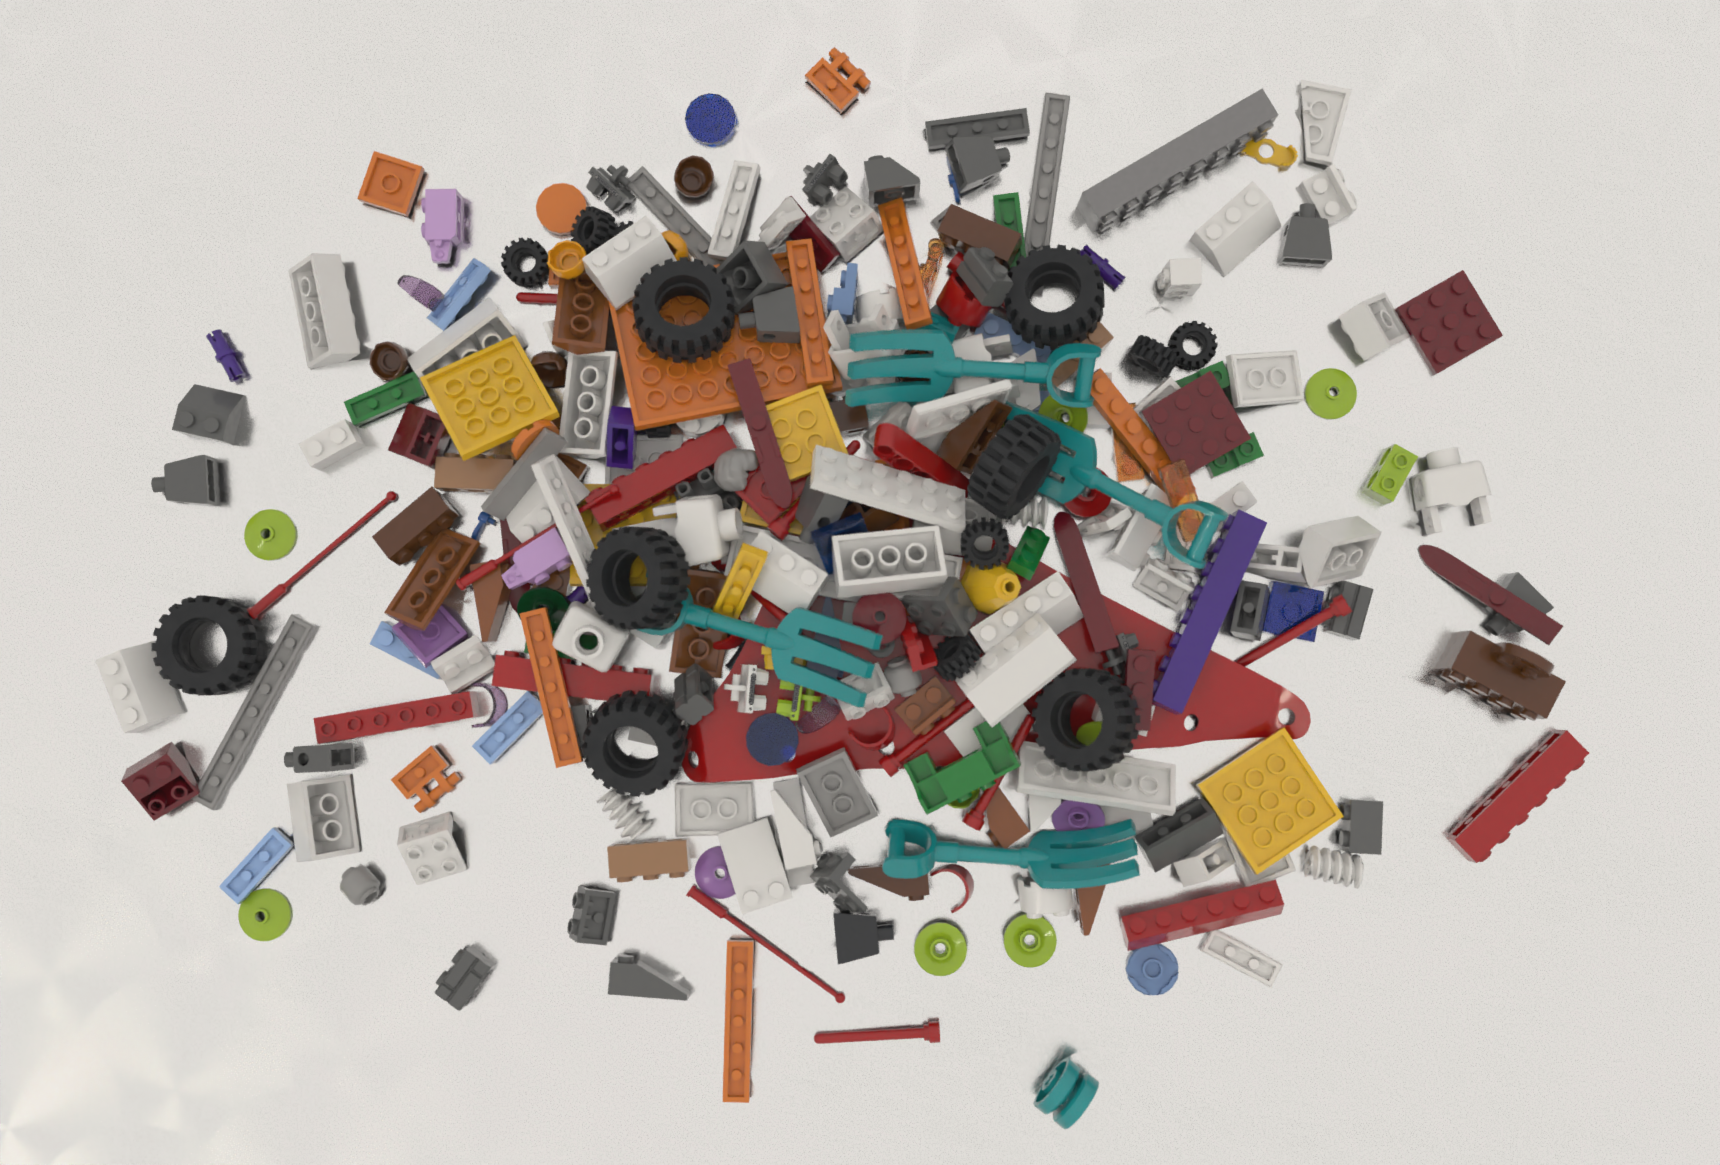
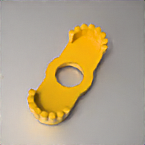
[1241,138,1298,168]

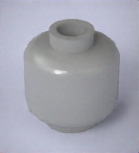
[884,656,922,697]
[340,866,380,906]

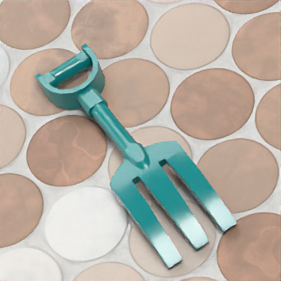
[845,329,1102,408]
[999,401,1228,569]
[636,573,883,707]
[882,819,1140,889]

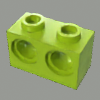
[1361,444,1418,505]

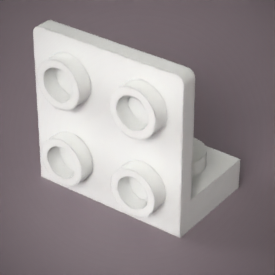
[810,187,883,263]
[397,812,466,885]

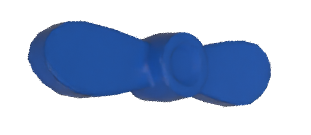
[946,156,961,203]
[471,511,496,540]

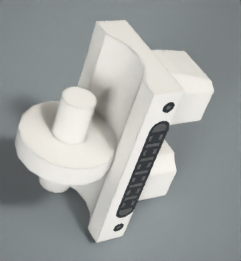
[724,665,769,713]

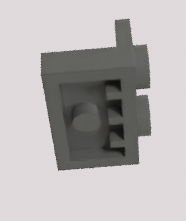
[567,886,616,946]

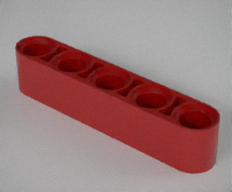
[873,423,970,498]

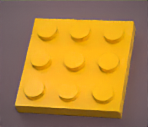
[766,385,848,482]

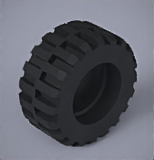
[1004,244,1105,350]
[633,257,735,363]
[967,414,1061,519]
[586,526,691,630]
[152,595,263,696]
[1032,668,1140,772]
[582,690,688,797]

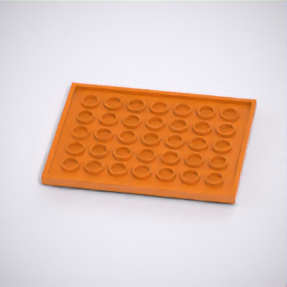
[609,252,843,431]

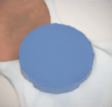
[1125,943,1179,996]

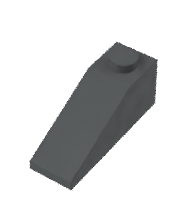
[608,955,690,1001]

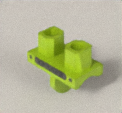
[776,680,821,721]

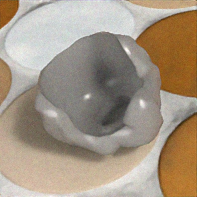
[713,448,759,492]

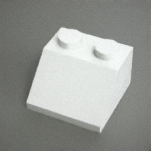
[1338,292,1410,361]

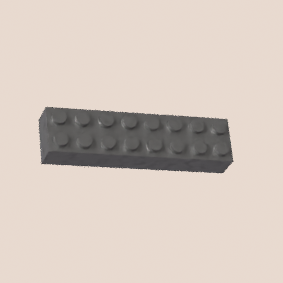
[1077,88,1279,232]

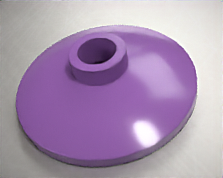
[1052,800,1105,831]
[695,846,735,899]

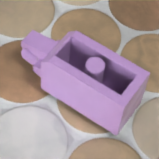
[421,189,462,264]
[501,527,572,589]

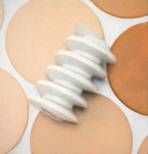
[994,495,1049,530]
[596,788,652,844]
[1304,846,1364,889]

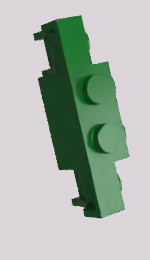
[1175,360,1264,479]
[903,721,1022,815]

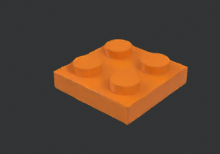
[357,151,425,217]

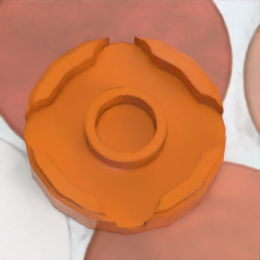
[536,183,587,235]
[511,419,559,461]

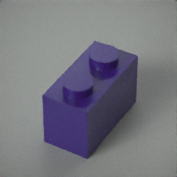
[606,406,637,469]

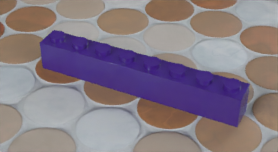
[1152,509,1267,715]

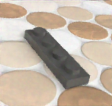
[925,108,1030,149]

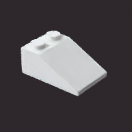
[717,817,793,915]

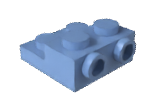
[827,262,858,325]

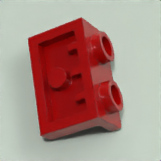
[900,615,938,672]

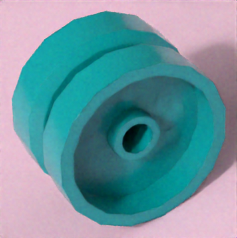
[1033,1057,1099,1130]

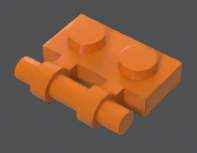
[805,47,871,113]
[391,745,461,813]

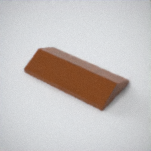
[552,269,609,355]
[384,529,481,631]
[669,569,728,678]

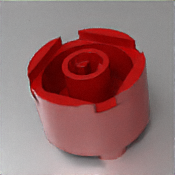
[936,269,992,328]

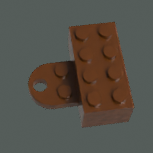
[1434,630,1566,721]

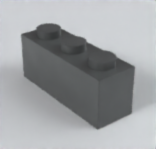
[1134,797,1224,873]

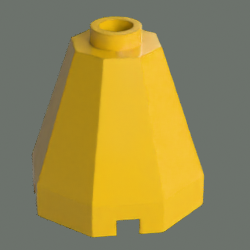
[961,562,1021,614]

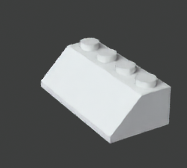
[288,253,360,369]
[407,297,527,378]
[559,351,618,459]
[832,525,947,598]
[968,571,1083,656]
[955,612,1076,727]

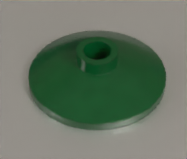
[517,587,569,631]

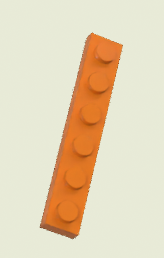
[878,197,933,329]
[786,239,834,387]
[1090,368,1196,506]
[520,607,583,768]
[723,940,754,1103]

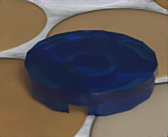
[685,93,736,145]
[746,713,799,766]

